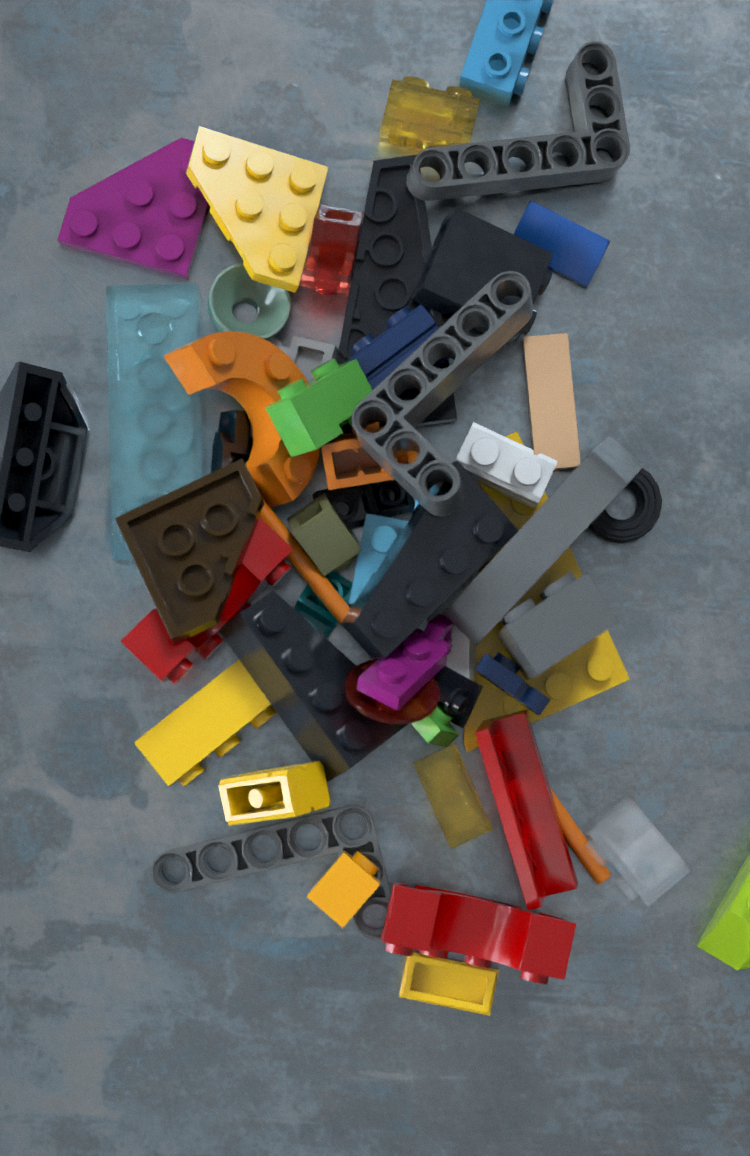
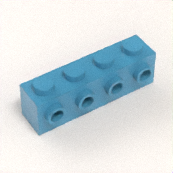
[459,0,554,108]

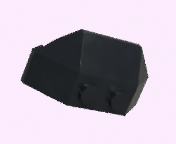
[0,361,88,552]

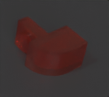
[301,204,364,295]

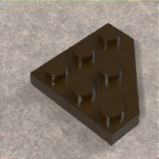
[115,458,264,645]

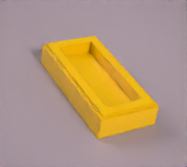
[399,951,499,1016]

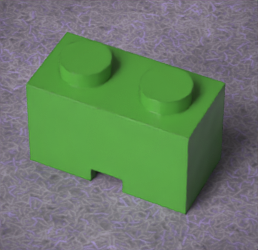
[265,358,373,457]

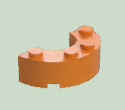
[163,331,320,507]

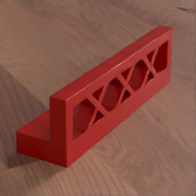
[475,709,578,911]

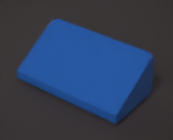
[514,201,610,288]

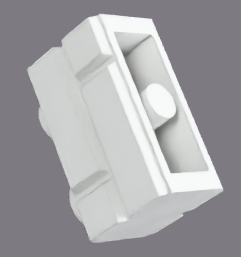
[455,422,558,509]

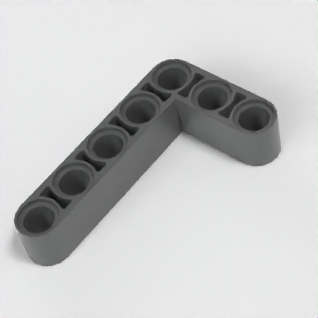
[406,41,630,201]
[351,271,533,517]
[443,435,644,646]
[151,805,391,940]

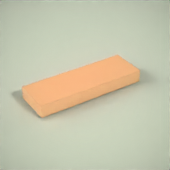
[522,333,581,471]

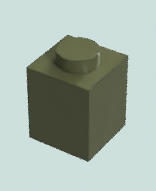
[287,493,362,576]

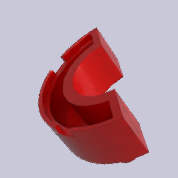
[120,517,293,685]
[381,882,577,984]

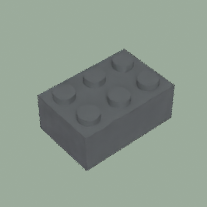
[496,572,620,680]

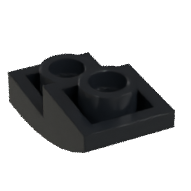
[312,479,415,530]

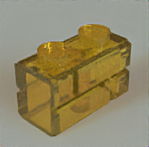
[380,76,480,151]
[412,744,494,849]

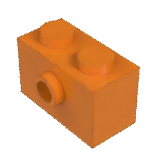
[321,421,417,490]

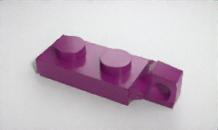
[357,614,454,711]

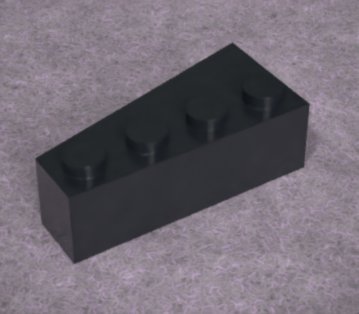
[341,461,519,658]
[219,590,410,782]

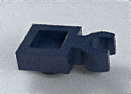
[473,652,550,715]

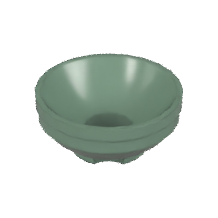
[208,263,291,341]

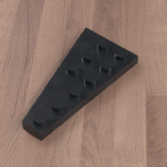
[337,155,457,435]

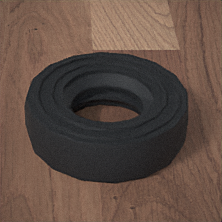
[588,468,662,544]

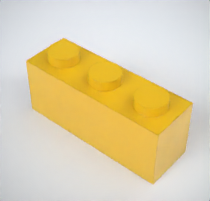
[134,659,277,787]

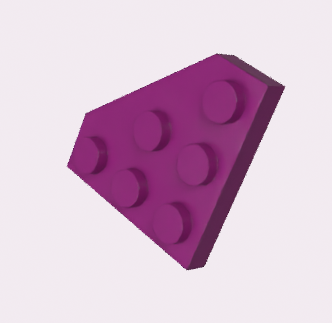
[57,137,210,280]

